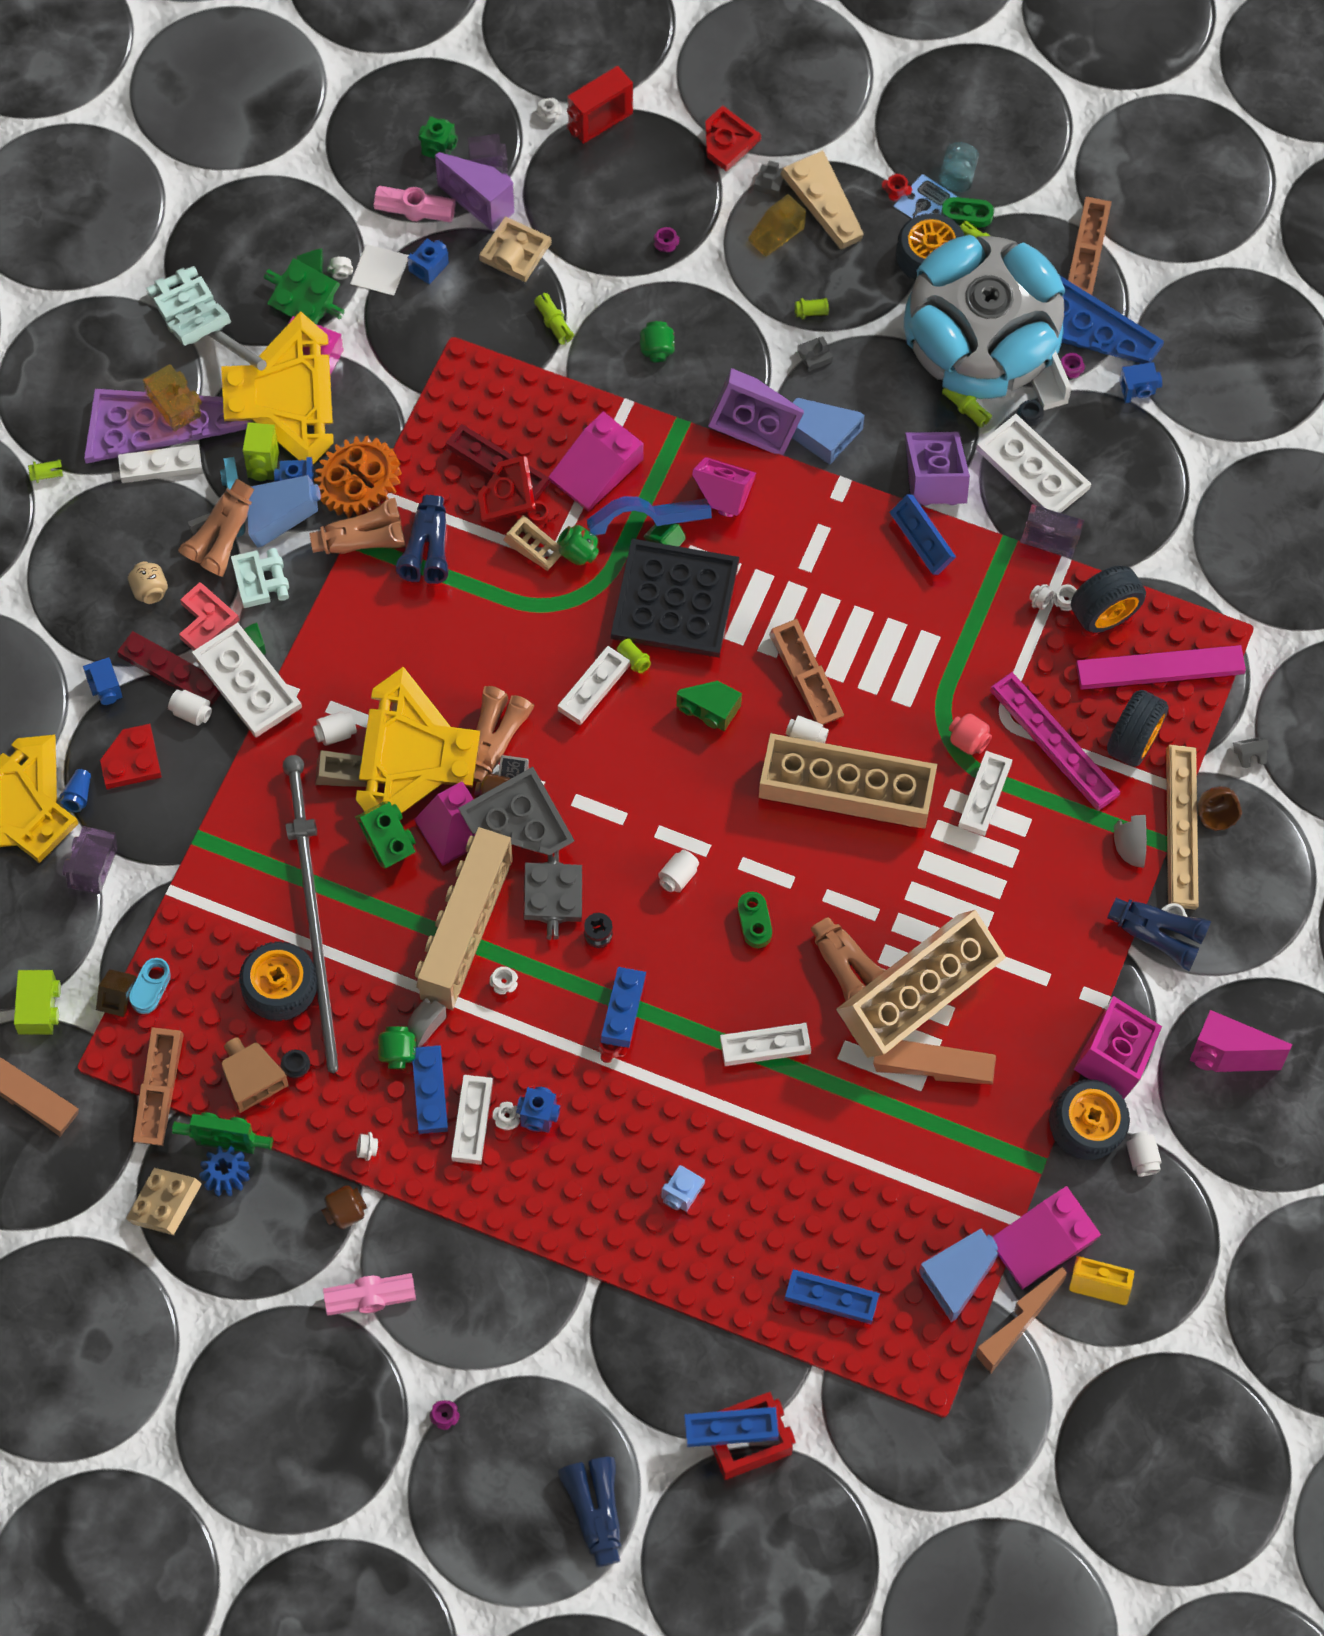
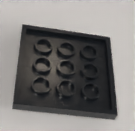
[611,539,739,658]

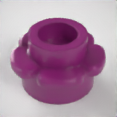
[654,227,679,252]
[1060,353,1085,378]
[429,1400,459,1430]

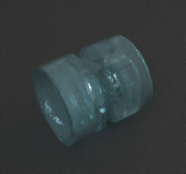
[939,142,979,192]

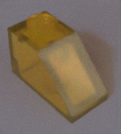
[748,194,806,257]

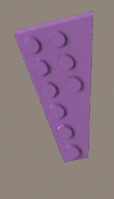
[84,389,254,464]

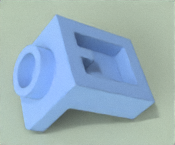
[661,1165,705,1212]

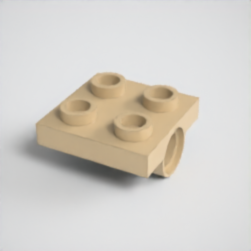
[479,216,551,282]
[126,1168,201,1235]

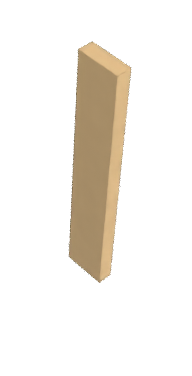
[1166,745,1199,910]

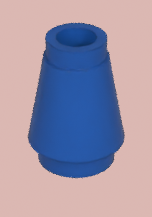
[60,769,91,812]

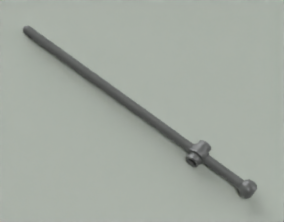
[282,755,338,1073]

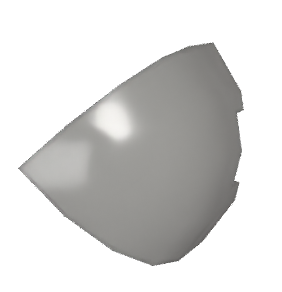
[1114,815,1147,868]
[408,998,447,1048]

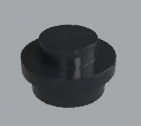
[1017,400,1044,426]
[281,1050,310,1078]

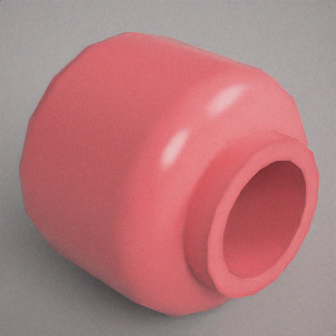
[949,714,992,755]

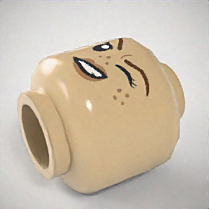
[128,562,168,604]

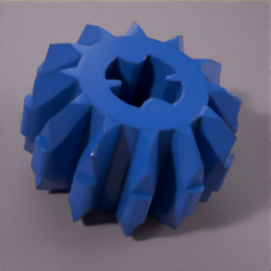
[199,1146,250,1197]

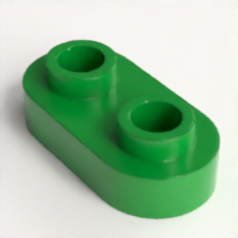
[941,197,994,228]
[738,892,772,948]

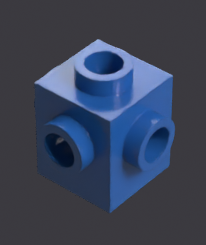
[516,1087,560,1133]

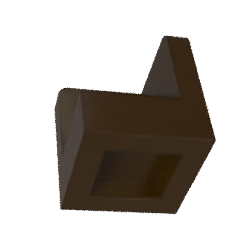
[96,969,136,1017]

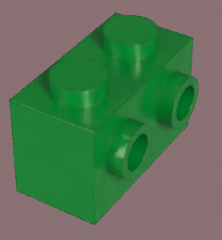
[355,801,416,868]

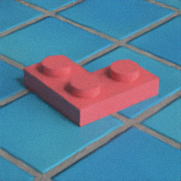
[179,582,239,651]

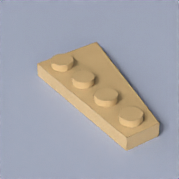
[781,150,864,249]

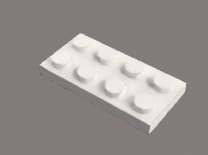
[976,414,1091,520]
[192,623,302,738]

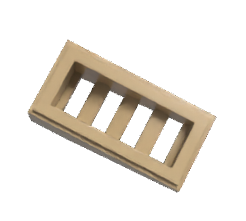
[503,515,561,571]

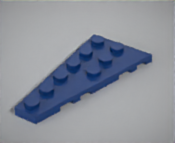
[1059,275,1164,364]

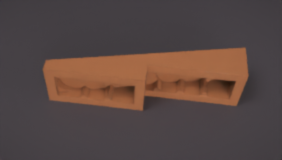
[1068,197,1111,295]
[769,619,844,725]
[133,1027,184,1146]
[873,1040,996,1084]
[0,1057,79,1137]
[975,1268,1067,1374]

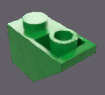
[676,681,742,732]

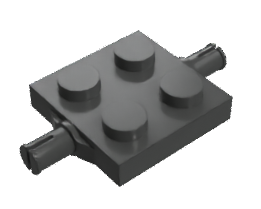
[524,850,582,940]

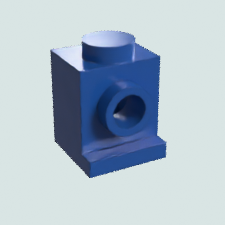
[407,239,449,285]
[1119,362,1162,403]
[274,457,314,483]
[83,657,123,705]

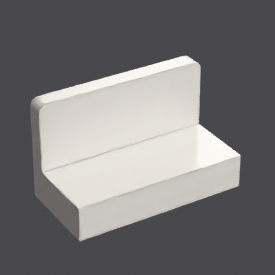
[1031,351,1071,410]

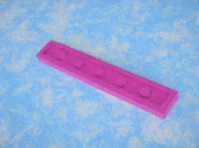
[1076,645,1246,690]
[990,672,1120,811]

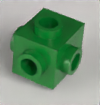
[418,117,458,159]

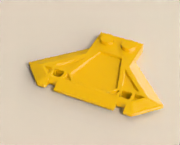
[221,311,334,465]
[356,667,480,814]
[0,735,79,863]

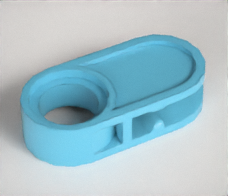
[129,958,171,1014]

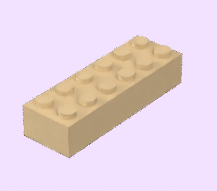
[759,733,937,829]
[415,827,512,1010]
[836,910,1006,1058]

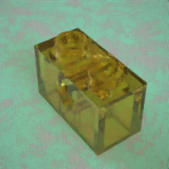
[143,364,202,432]

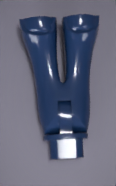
[396,495,449,584]
[1107,897,1211,971]
[558,1457,621,1567]

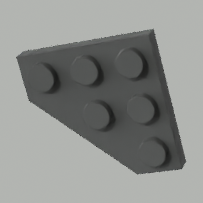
[458,767,574,855]

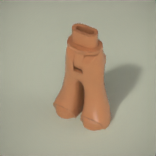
[178,479,254,577]
[309,498,406,554]
[474,686,534,782]
[811,917,886,1001]

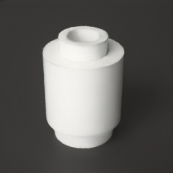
[168,690,212,726]
[313,711,357,746]
[785,715,829,743]
[658,850,699,892]
[1126,1131,1162,1177]

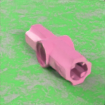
[374,186,456,223]
[323,1273,416,1316]

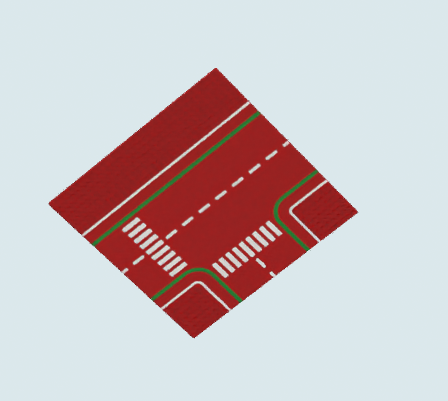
[78,337,1254,1418]

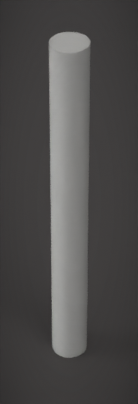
[207,330,267,370]

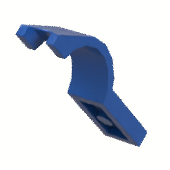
[587,496,712,535]

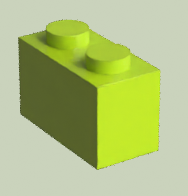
[243,422,279,481]
[14,970,61,1035]

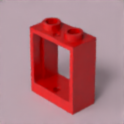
[567,66,633,144]
[711,1392,796,1481]

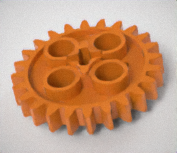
[314,436,402,518]

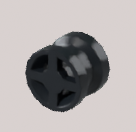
[584,913,613,948]

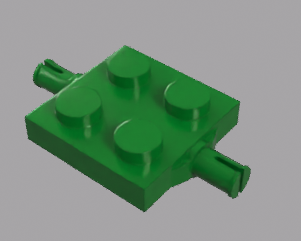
[264,258,345,325]
[172,1112,273,1154]

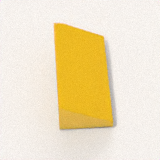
[1069,1256,1135,1305]

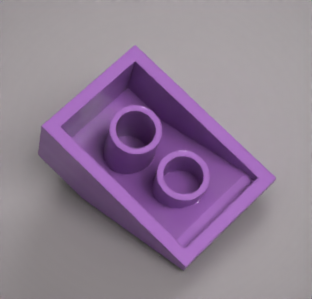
[435,152,515,231]
[708,368,804,455]
[905,432,970,505]

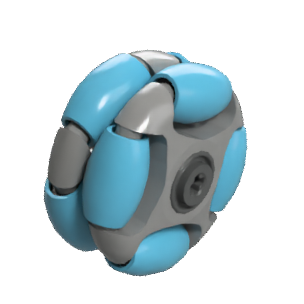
[904,235,1065,399]

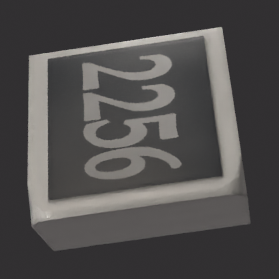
[498,755,529,778]

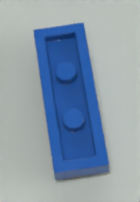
[890,494,956,575]
[601,967,646,1048]
[413,1045,448,1134]
[785,1269,880,1324]
[684,1407,779,1447]

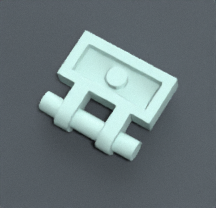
[146,266,214,323]
[166,300,231,346]
[231,548,289,608]

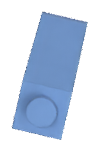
[792,398,864,465]
[247,475,321,548]
[919,1229,998,1322]

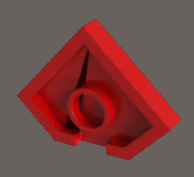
[705,105,761,172]
[478,455,536,522]
[100,724,162,789]

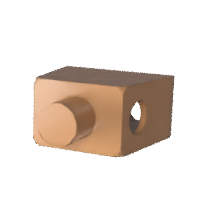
[221,1038,288,1113]

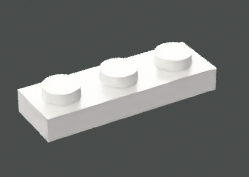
[118,444,203,483]
[558,646,630,725]
[958,751,1012,836]
[720,1023,811,1066]
[452,1075,493,1164]

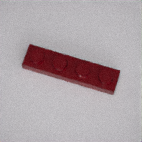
[446,424,550,501]
[117,631,221,707]

